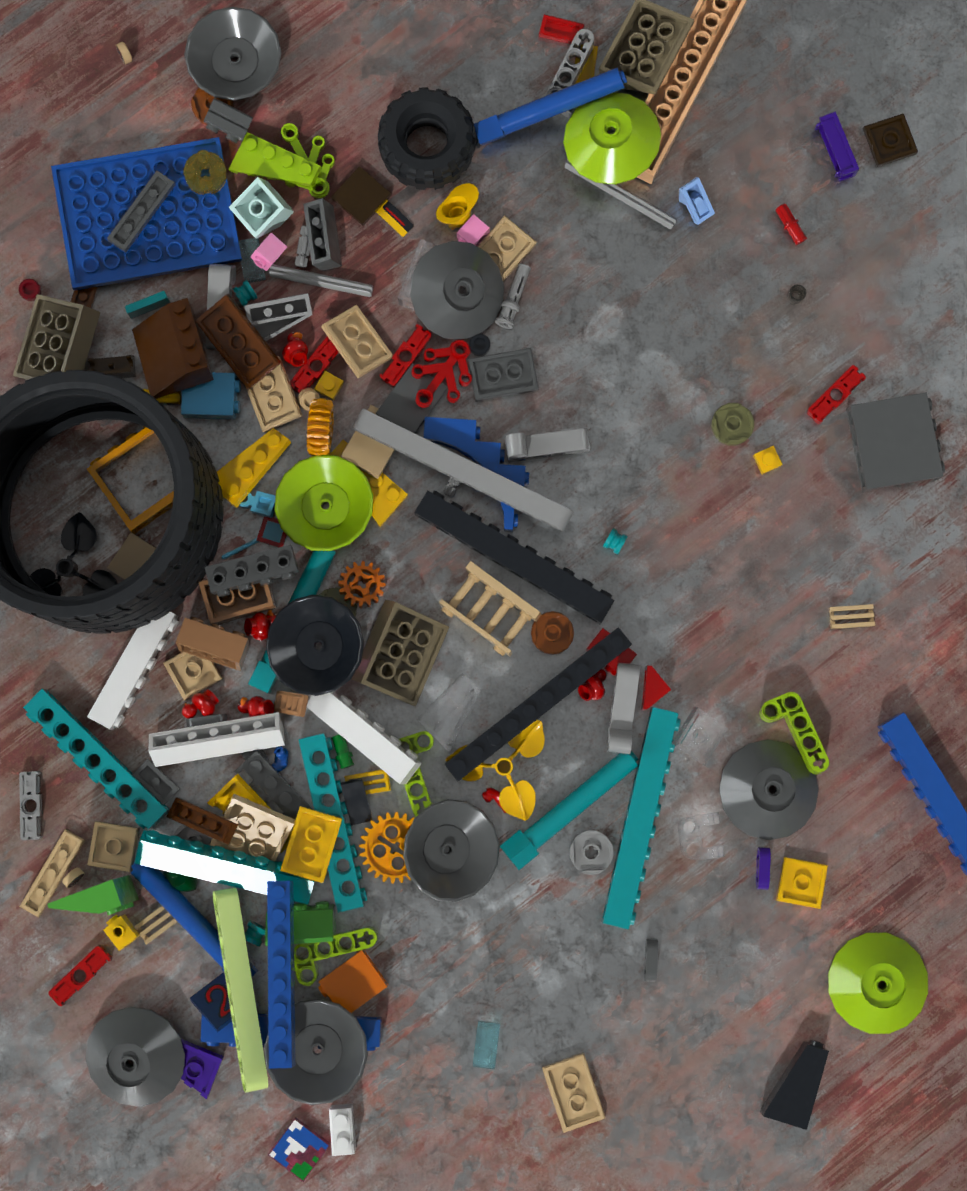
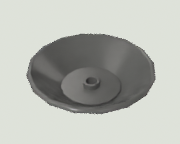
[184,7,282,101]
[410,241,504,340]
[719,739,819,840]
[403,799,500,902]
[264,999,368,1105]
[85,1007,185,1107]

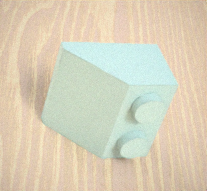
[229,177,294,239]

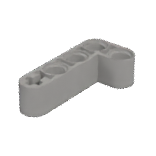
[546,29,594,118]
[206,264,236,349]
[505,428,591,462]
[607,663,640,754]

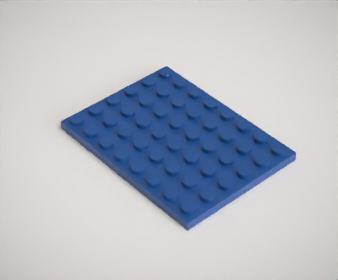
[51,137,242,291]

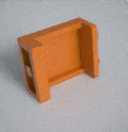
[318,949,389,1013]

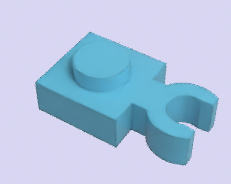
[240,491,275,518]

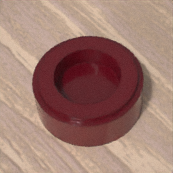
[18,279,42,301]

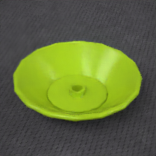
[563,93,661,185]
[275,455,373,551]
[828,933,928,1034]

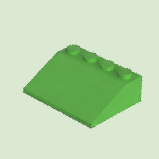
[47,875,139,915]

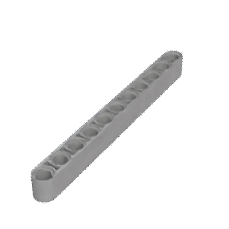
[353,409,573,532]

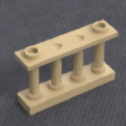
[439,561,541,657]

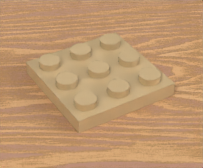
[209,794,295,861]

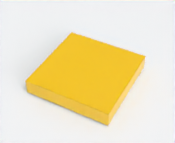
[776,857,828,909]

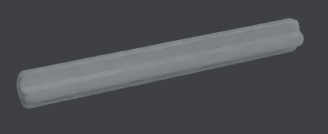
[269,264,373,297]

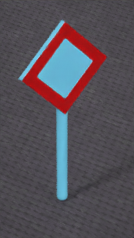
[221,516,287,559]

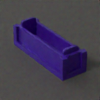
[815,111,859,182]

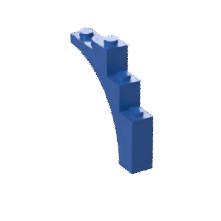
[423,417,529,532]

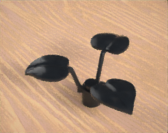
[30,512,118,596]

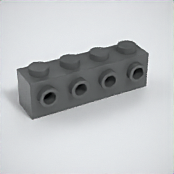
[205,544,299,597]

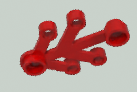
[411,340,472,408]

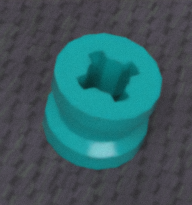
[232,280,258,307]
[603,528,628,555]
[244,920,265,947]

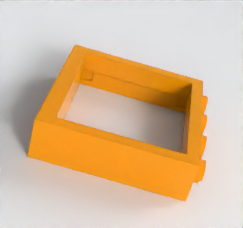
[87,426,174,534]

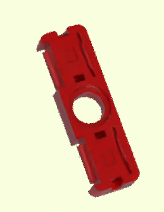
[380,324,432,388]
[290,336,339,394]
[807,365,866,424]
[48,945,112,1006]

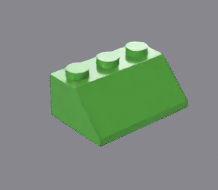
[265,901,336,946]

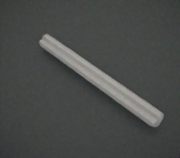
[565,159,677,229]

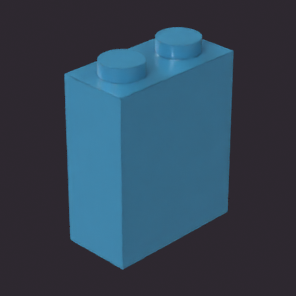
[181,372,241,420]

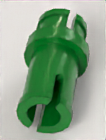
[331,734,354,769]

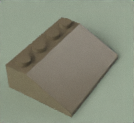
[599,0,695,94]
[13,294,101,380]
[351,599,449,707]

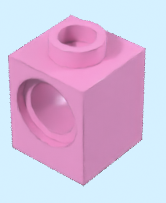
[457,214,490,246]
[251,233,287,271]

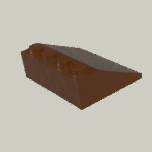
[132,298,214,399]

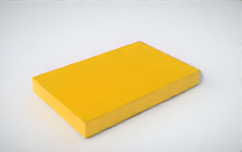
[280,806,342,883]

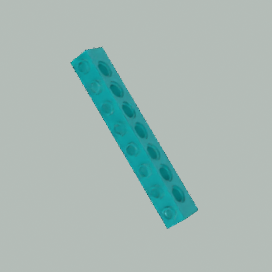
[23,689,170,830]
[298,733,368,913]

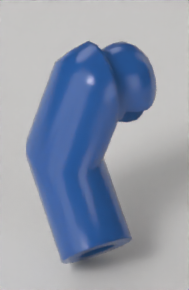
[272,746,289,773]

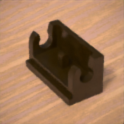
[88,355,136,378]

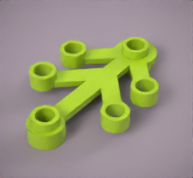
[281,123,335,199]

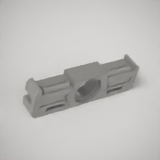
[19,771,43,840]

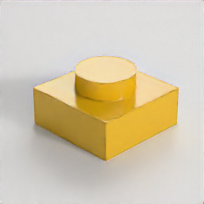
[314,371,344,401]
[753,445,783,475]

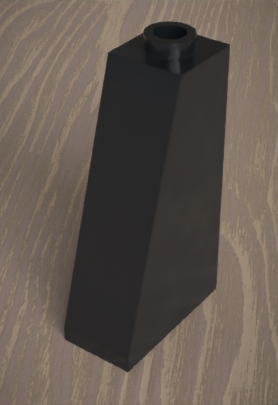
[760,1040,829,1130]

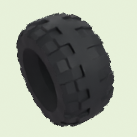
[378,87,476,190]

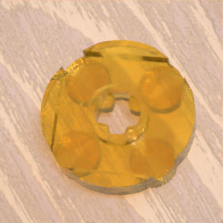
[183,150,227,195]

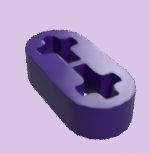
[756,847,771,890]

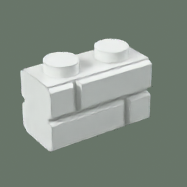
[329,1104,356,1156]

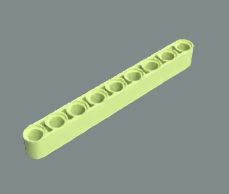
[213,887,268,1093]

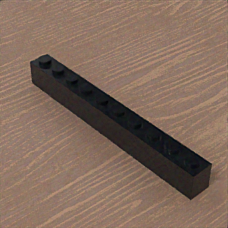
[414,490,615,625]
[444,627,632,781]

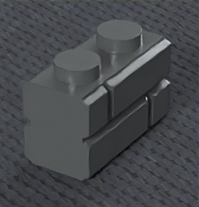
[203,98,253,144]

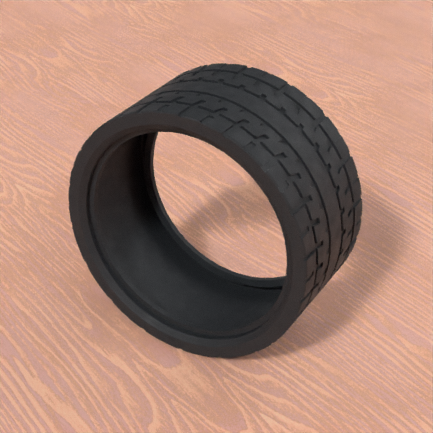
[0,370,224,634]

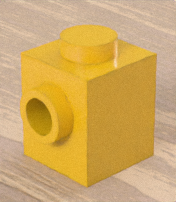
[103,914,140,951]

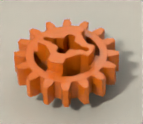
[338,561,386,609]

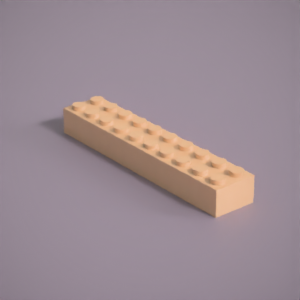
[637,0,747,184]

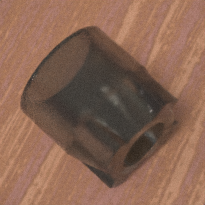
[787,284,806,305]

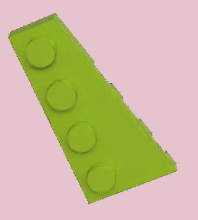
[228,132,322,187]

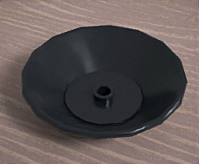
[266,594,364,696]

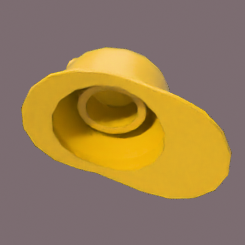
[436,183,479,230]

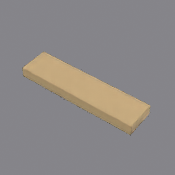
[19,829,85,918]

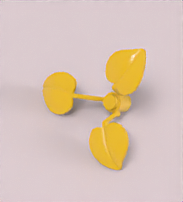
[446,720,545,821]

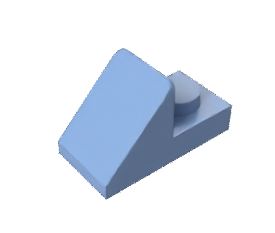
[679,177,715,225]

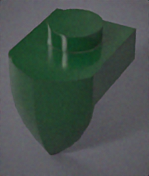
[163,871,197,892]

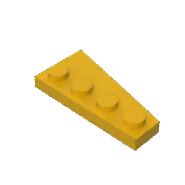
[217,428,291,508]
[329,439,408,528]
[207,774,292,853]

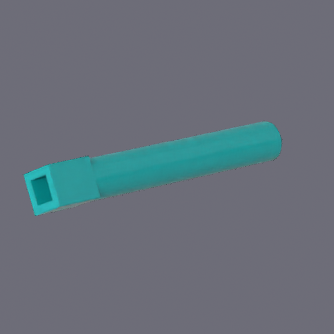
[248,551,336,694]
[500,751,639,870]

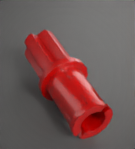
[776,204,807,245]

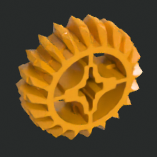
[306,398,334,456]

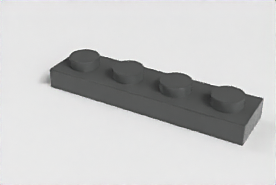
[107,171,175,253]

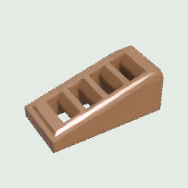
[274,691,309,717]

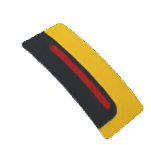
[376,200,414,237]

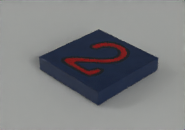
[190,972,232,1033]

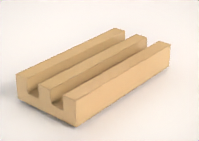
[829,604,875,629]
[134,906,177,945]

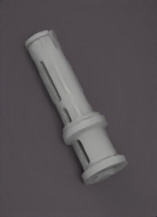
[495,264,531,329]

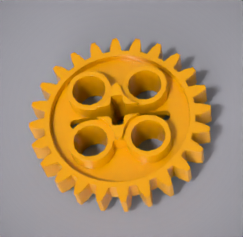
[358,812,414,884]

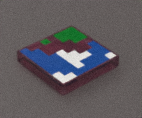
[268,1117,331,1182]

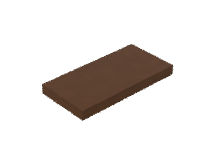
[195,294,282,390]

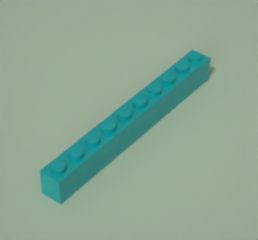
[601,707,681,930]

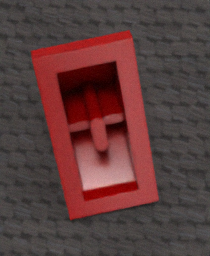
[641,665,671,710]

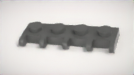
[234,750,313,820]

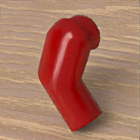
[481,787,506,813]

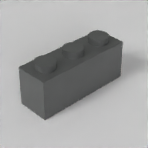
[303,198,342,271]

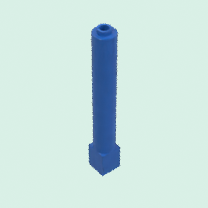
[474,67,627,146]
[131,863,258,977]

